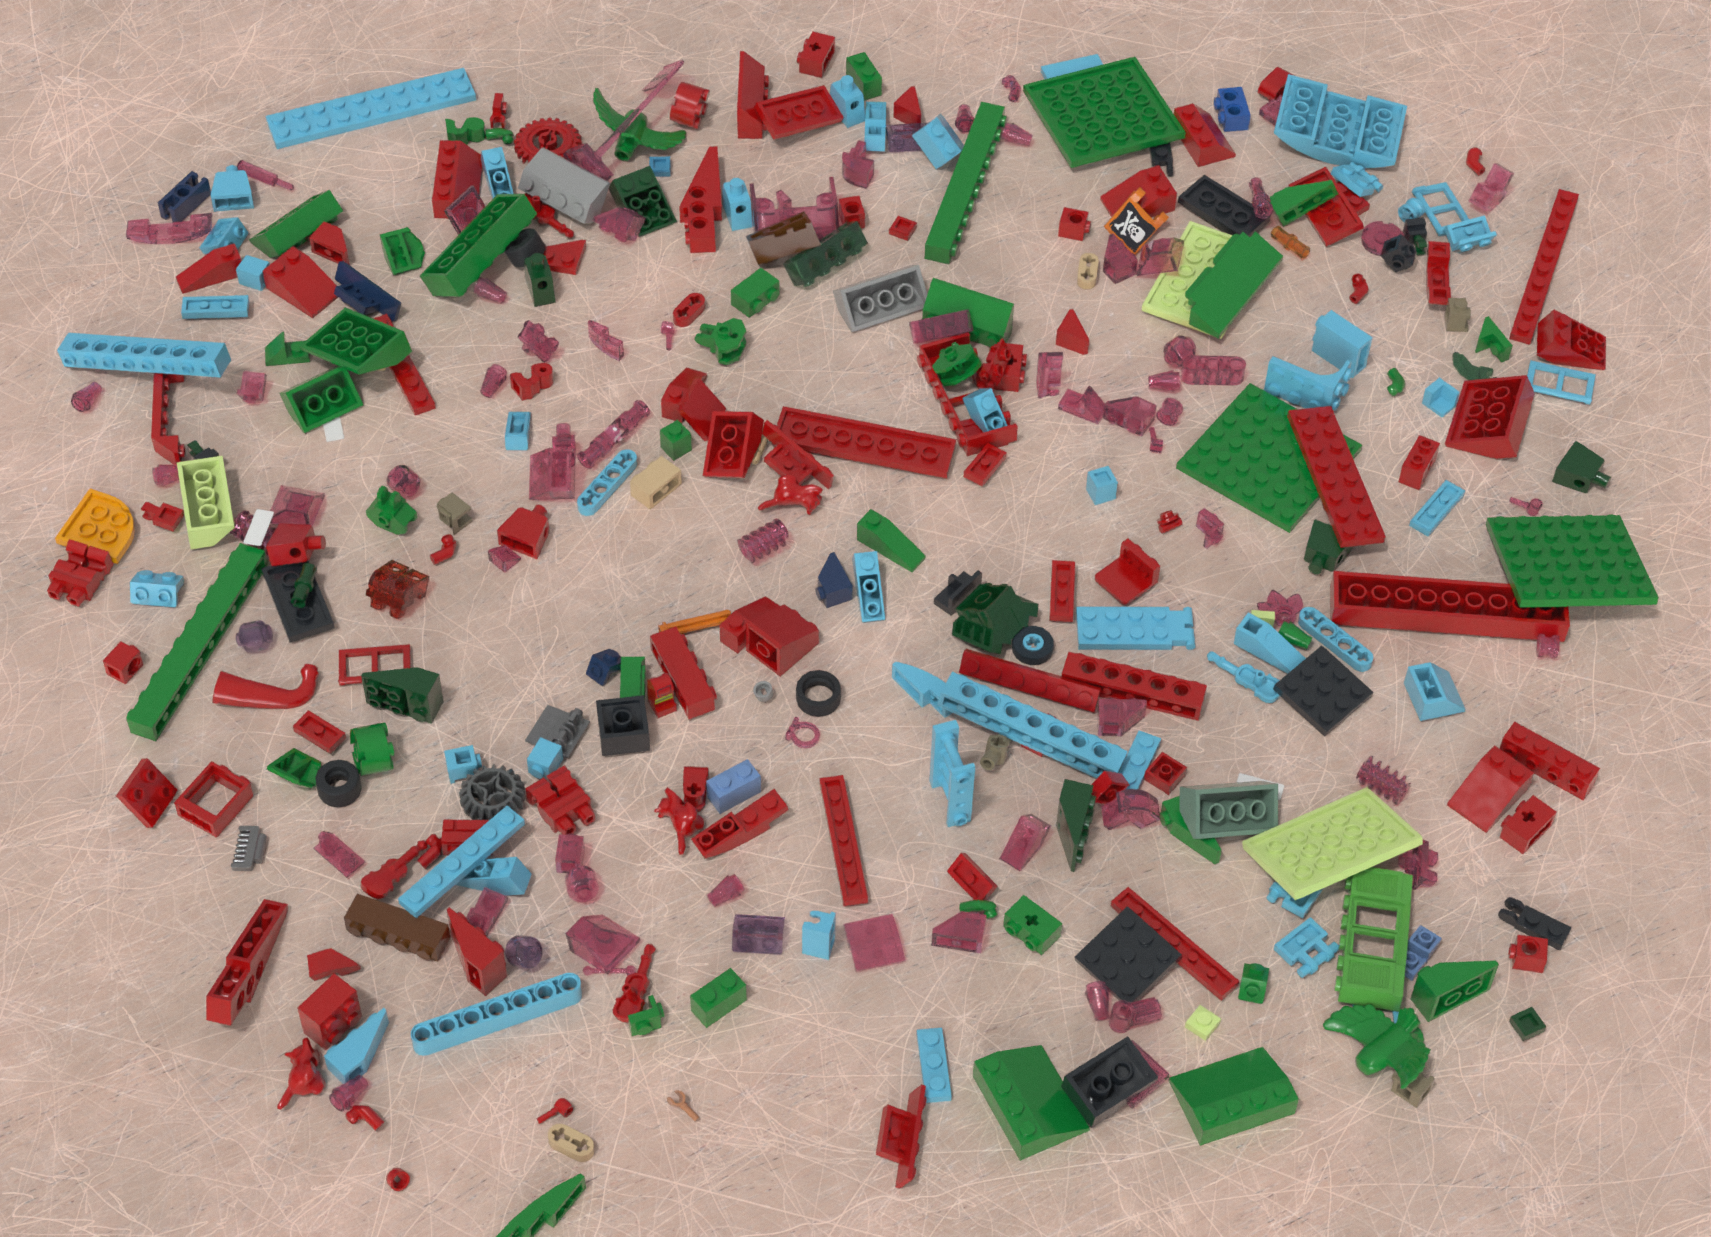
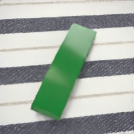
[496,1173,586,1237]

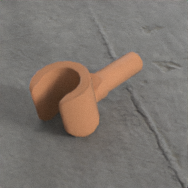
[667,1090,699,1121]

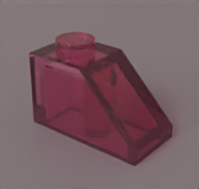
[999,814,1051,871]
[931,911,986,954]

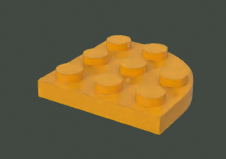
[55,488,135,564]

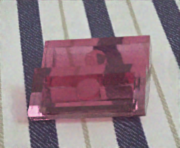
[843,914,905,972]

